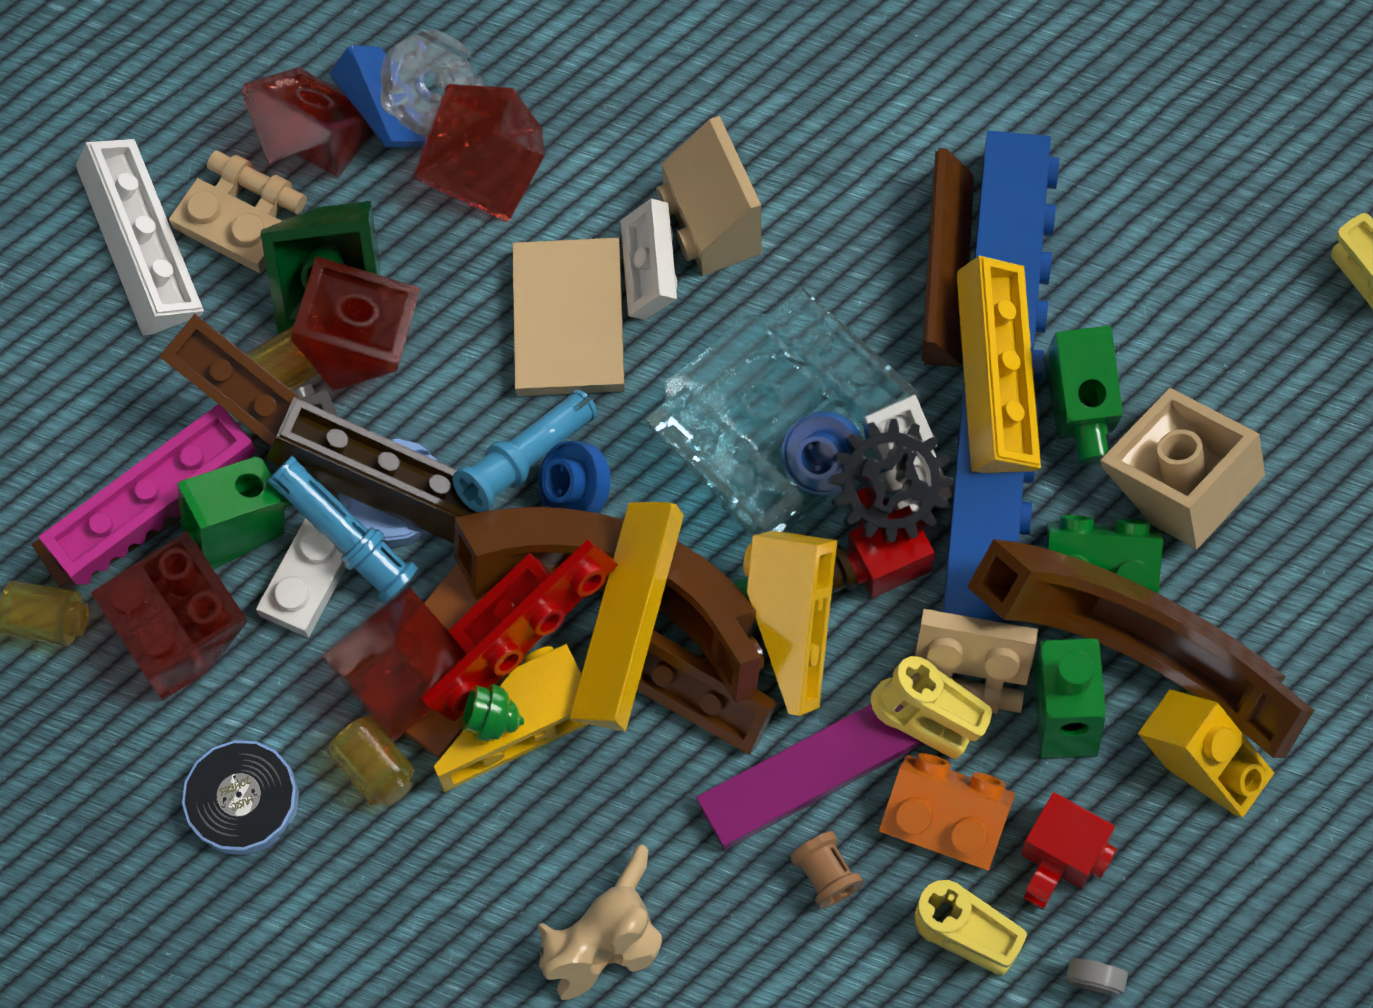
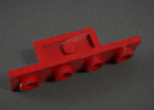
[421,539,618,722]

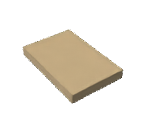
[513,238,625,397]

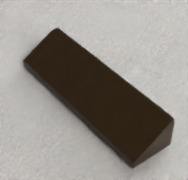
[267,397,489,543]

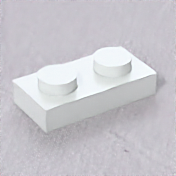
[620,198,677,320]
[256,518,346,638]

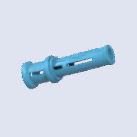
[452,390,597,512]
[267,455,418,603]

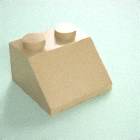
[656,116,762,276]
[1100,388,1265,550]

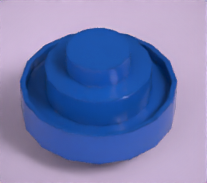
[782,411,865,495]
[538,441,610,513]

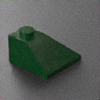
[260,201,385,335]

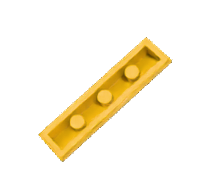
[957,256,1041,473]
[569,502,684,732]

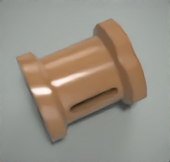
[791,831,864,909]

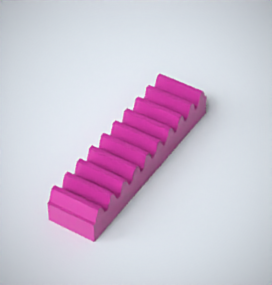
[38,404,256,586]

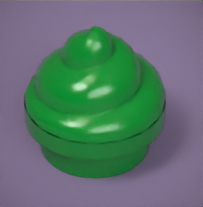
[462,684,524,742]

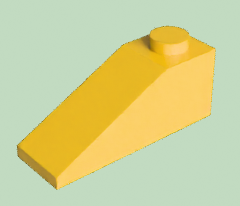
[743,531,837,716]
[434,644,588,792]

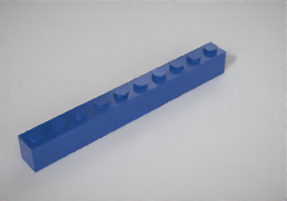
[943,130,1059,626]

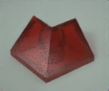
[241,67,374,178]
[412,84,545,221]
[290,256,420,391]
[321,587,467,742]

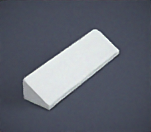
[76,139,204,336]

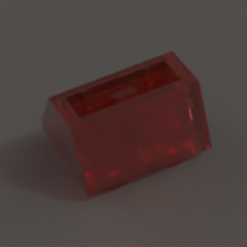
[91,531,248,701]

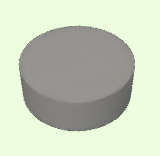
[1066,958,1129,996]

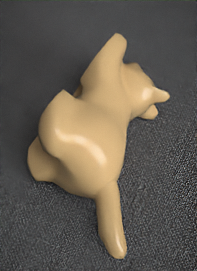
[537,844,662,1000]

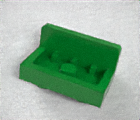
[1046,515,1163,594]

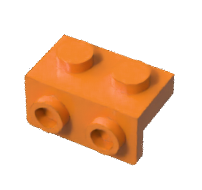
[879,753,1016,871]

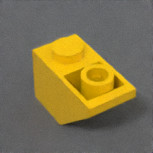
[1138,689,1274,818]

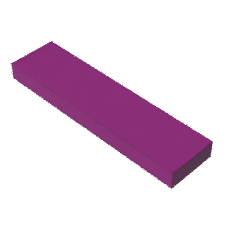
[696,704,924,851]

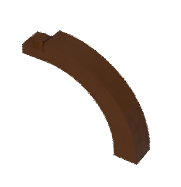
[454,507,764,702]
[967,539,1315,758]

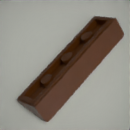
[921,148,974,367]

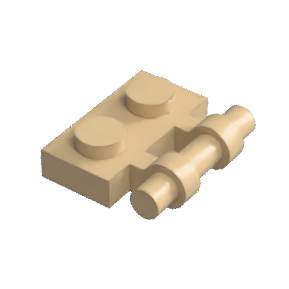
[169,151,307,274]
[911,609,1038,715]

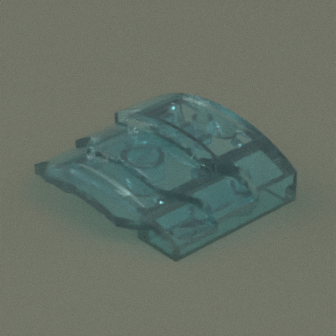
[645,288,920,536]

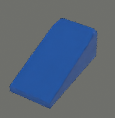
[329,45,425,147]

